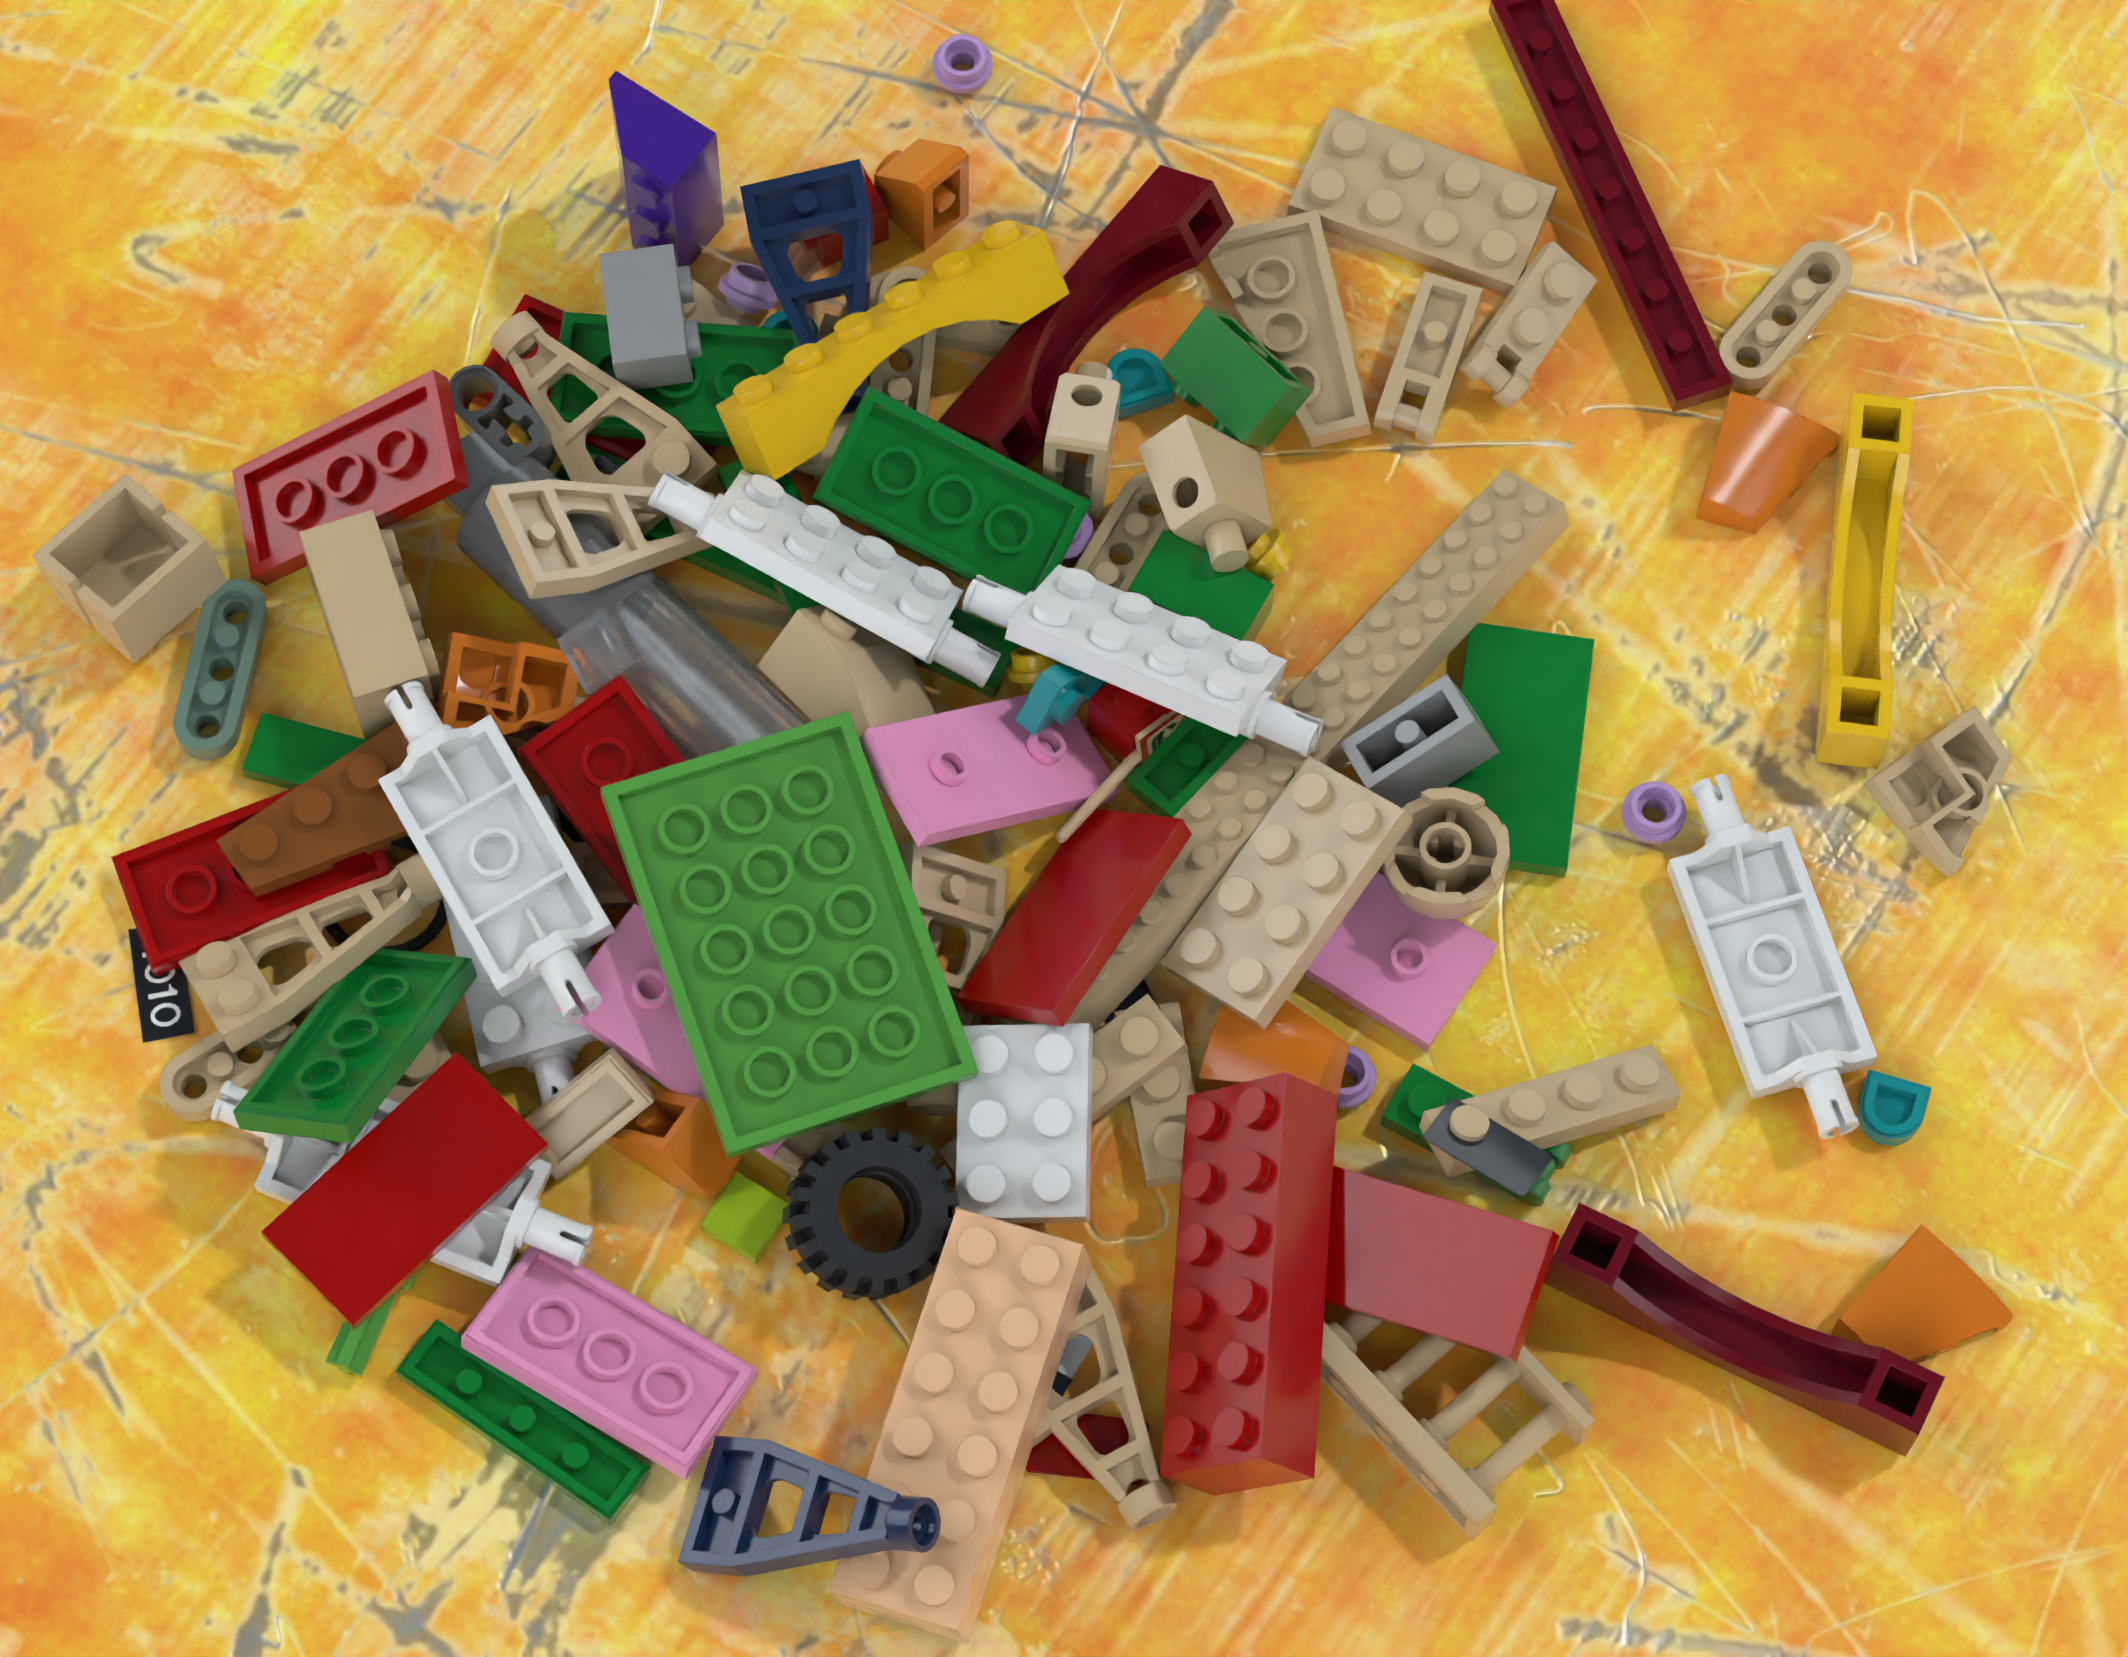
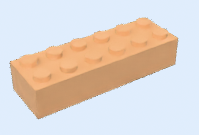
[829,1208,1092,1644]

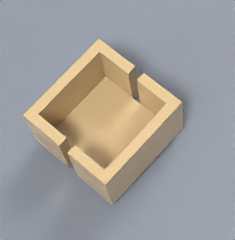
[32,474,227,664]

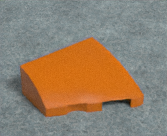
[1695,390,1840,535]
[437,632,582,736]
[1199,1000,1350,1101]
[1831,1224,2014,1360]

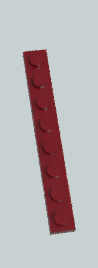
[1489,0,1733,413]

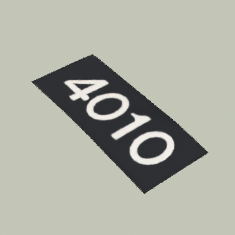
[128,928,194,1043]

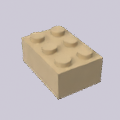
[299,510,441,740]

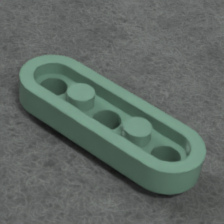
[173,579,269,761]

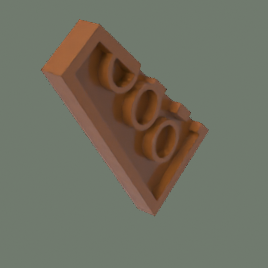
[216,699,438,898]

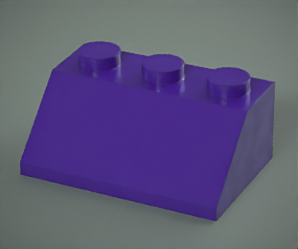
[608,71,724,267]

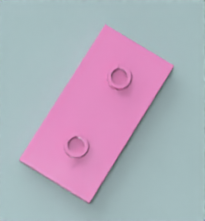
[859,694,1121,847]
[1303,871,1497,1052]
[557,903,785,1161]
[461,1245,759,1481]

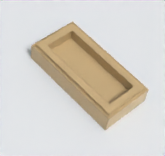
[524,1047,657,1181]

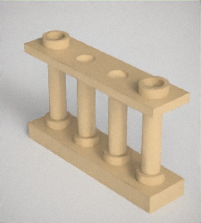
[1320,1312,1595,1541]

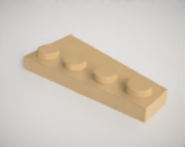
[1207,209,1372,448]

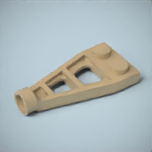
[490,311,719,545]
[485,479,717,599]
[897,841,1007,1116]
[179,853,444,1053]
[1043,1266,1177,1531]

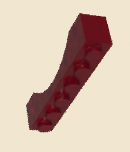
[938,165,1234,467]
[1544,1202,1945,1457]

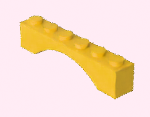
[716,220,1070,480]
[1815,392,1915,769]

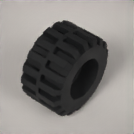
[782,1127,959,1301]

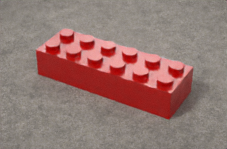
[1160,1072,1338,1496]

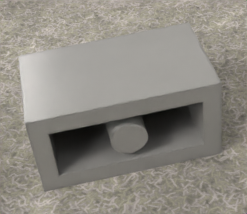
[599,244,702,390]
[1340,674,1499,808]

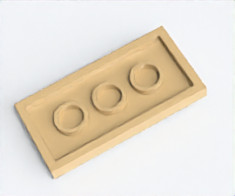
[1287,107,1557,296]
[1160,756,1413,1030]

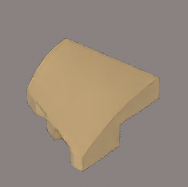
[1863,706,2012,877]

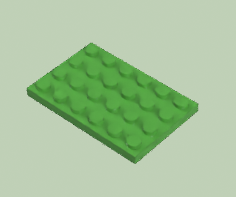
[600,710,979,1159]

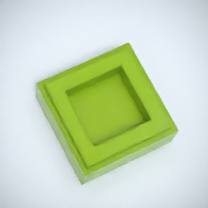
[700,1172,789,1265]

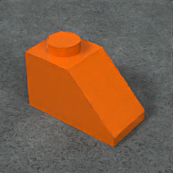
[874,138,969,251]
[605,1085,744,1198]

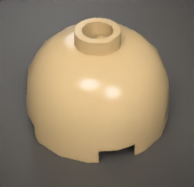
[1382,787,1510,920]

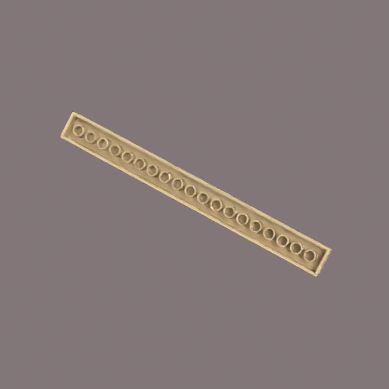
[990,469,1569,1032]

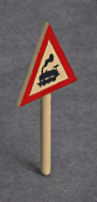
[1055,710,1187,843]

